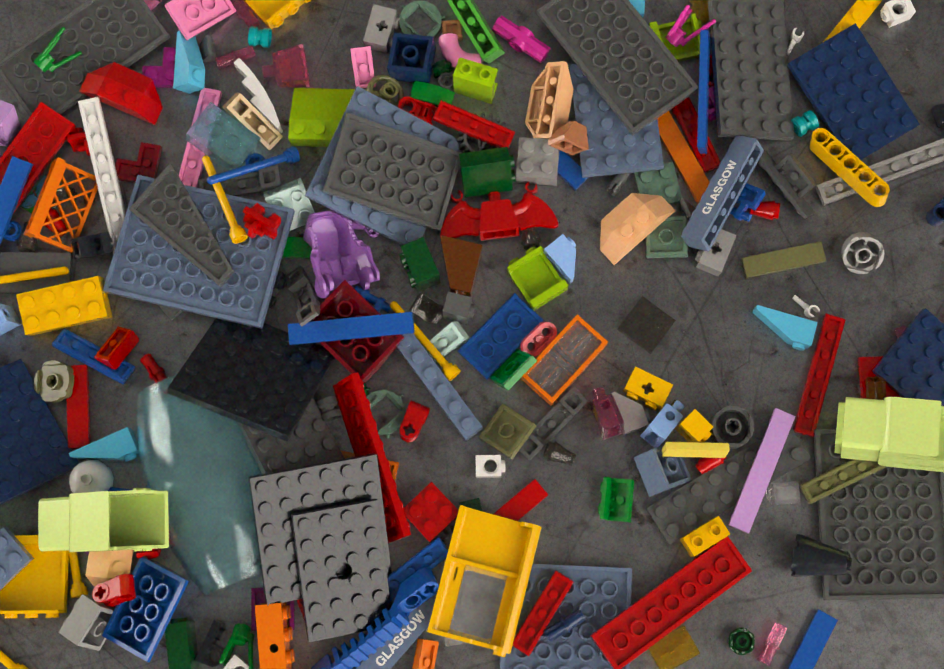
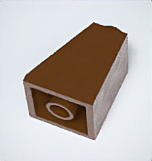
[441,235,482,297]

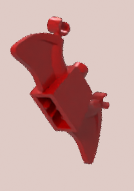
[440,182,558,241]

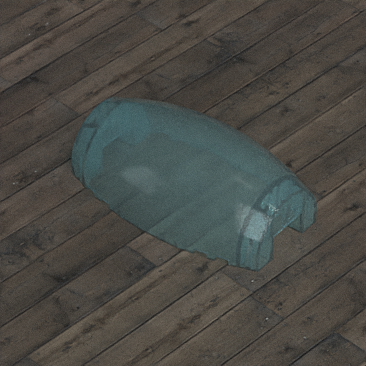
[137,375,262,597]

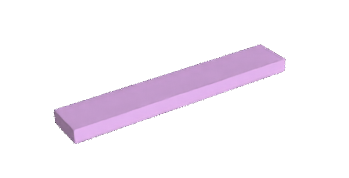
[728,408,795,533]

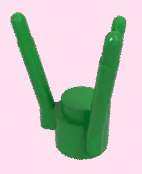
[33,27,82,72]
[219,623,255,669]

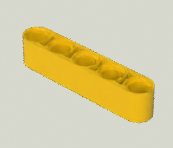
[809,128,890,207]

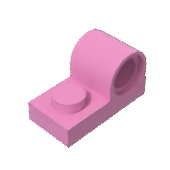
[350,46,376,88]

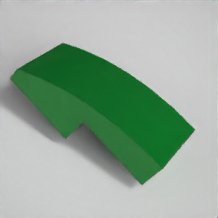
[409,81,455,107]

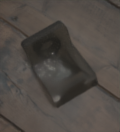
[409,293,444,324]

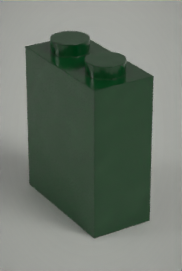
[459,147,516,197]
[165,617,200,669]

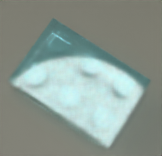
[185,102,261,170]

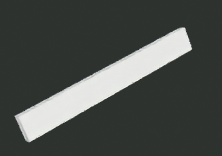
[78,97,126,255]

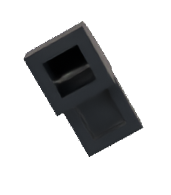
[71,232,113,259]

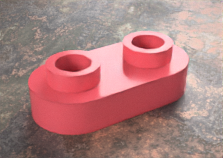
[520,321,557,357]

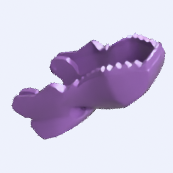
[303,210,380,298]

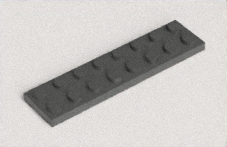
[646,427,811,545]

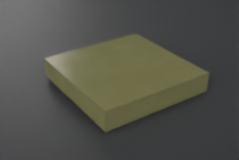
[479,403,536,460]

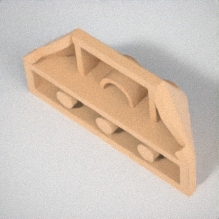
[525,61,574,139]
[600,193,675,265]
[85,550,134,587]

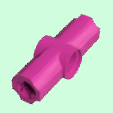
[492,15,551,63]

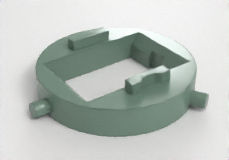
[399,1,445,39]
[367,390,405,439]

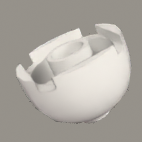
[69,460,114,493]

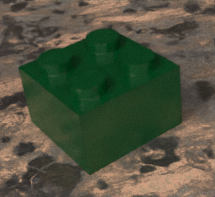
[399,237,441,292]

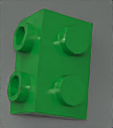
[598,477,635,523]

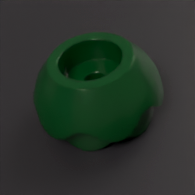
[728,628,755,655]

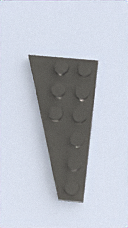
[129,163,235,287]

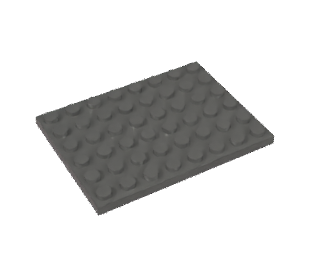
[814,429,944,600]

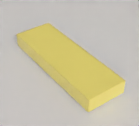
[662,442,730,458]

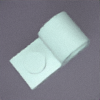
[423,321,470,363]

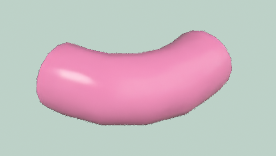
[438,33,481,68]

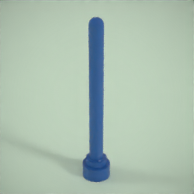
[207,146,300,185]

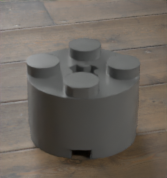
[709,405,754,450]

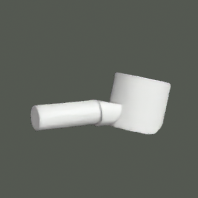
[787,28,804,56]
[792,295,820,318]

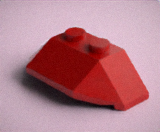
[79,62,163,126]

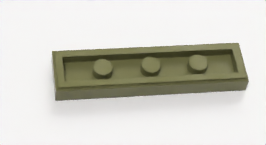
[741,241,826,279]
[799,459,886,504]

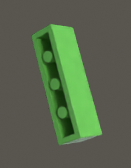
[447,0,505,64]

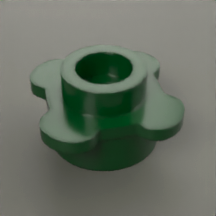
[432,59,452,78]

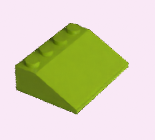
[288,88,374,147]

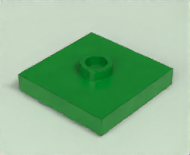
[489,349,537,391]

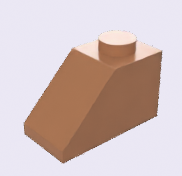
[548,121,589,155]

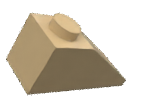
[222,93,283,151]

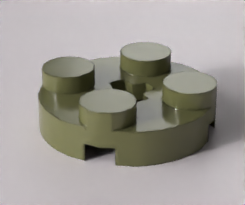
[34,360,74,403]

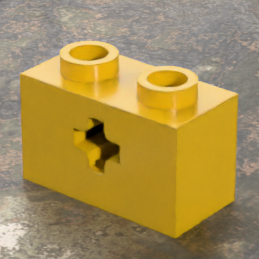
[623,366,673,410]
[675,409,713,442]
[680,516,730,557]

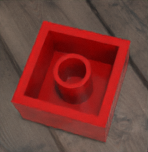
[403,482,459,543]

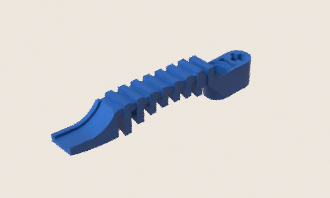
[310,567,439,669]

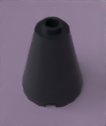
[791,534,852,577]

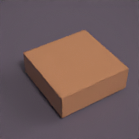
[441,20,463,41]

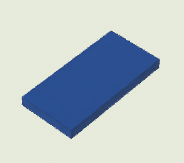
[457,293,544,380]

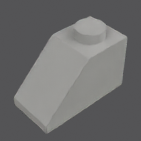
[609,392,650,435]

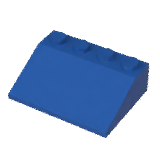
[102,557,189,662]

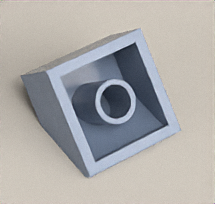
[634,445,692,497]

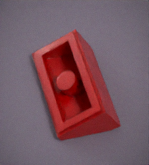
[94,326,139,370]

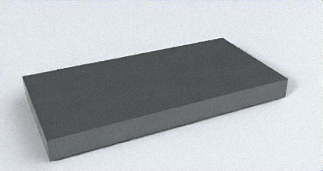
[0,252,73,294]

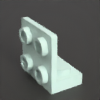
[263,178,315,231]

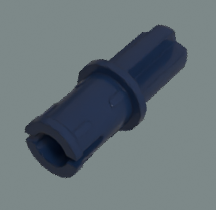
[544,608,586,642]

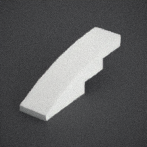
[234,58,283,134]

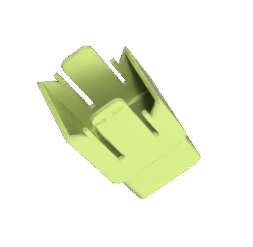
[834,397,944,472]
[38,488,169,552]

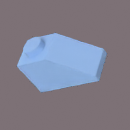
[544,234,576,284]

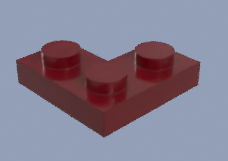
[115,142,162,183]

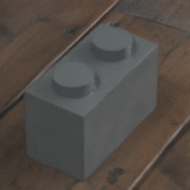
[443,292,475,325]

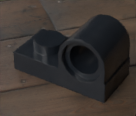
[195,620,226,667]

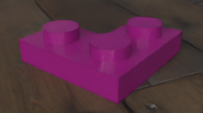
[142,47,176,88]

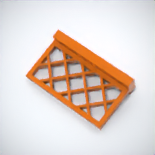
[23,157,98,253]

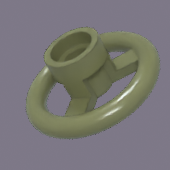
[367,74,404,107]

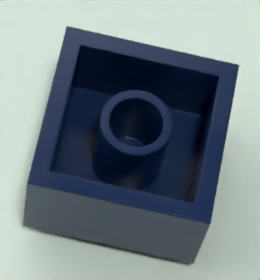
[387,33,436,84]

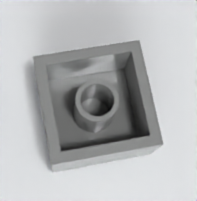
[516,137,560,186]
[58,594,115,651]

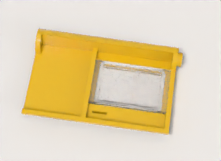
[427,505,542,657]

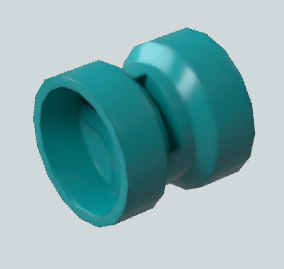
[248,26,272,48]
[791,110,819,137]

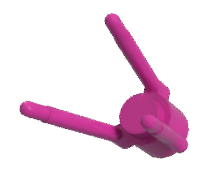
[666,5,716,47]

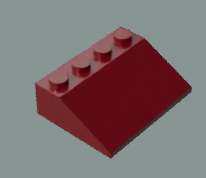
[309,280,404,383]

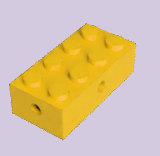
[16,276,112,336]

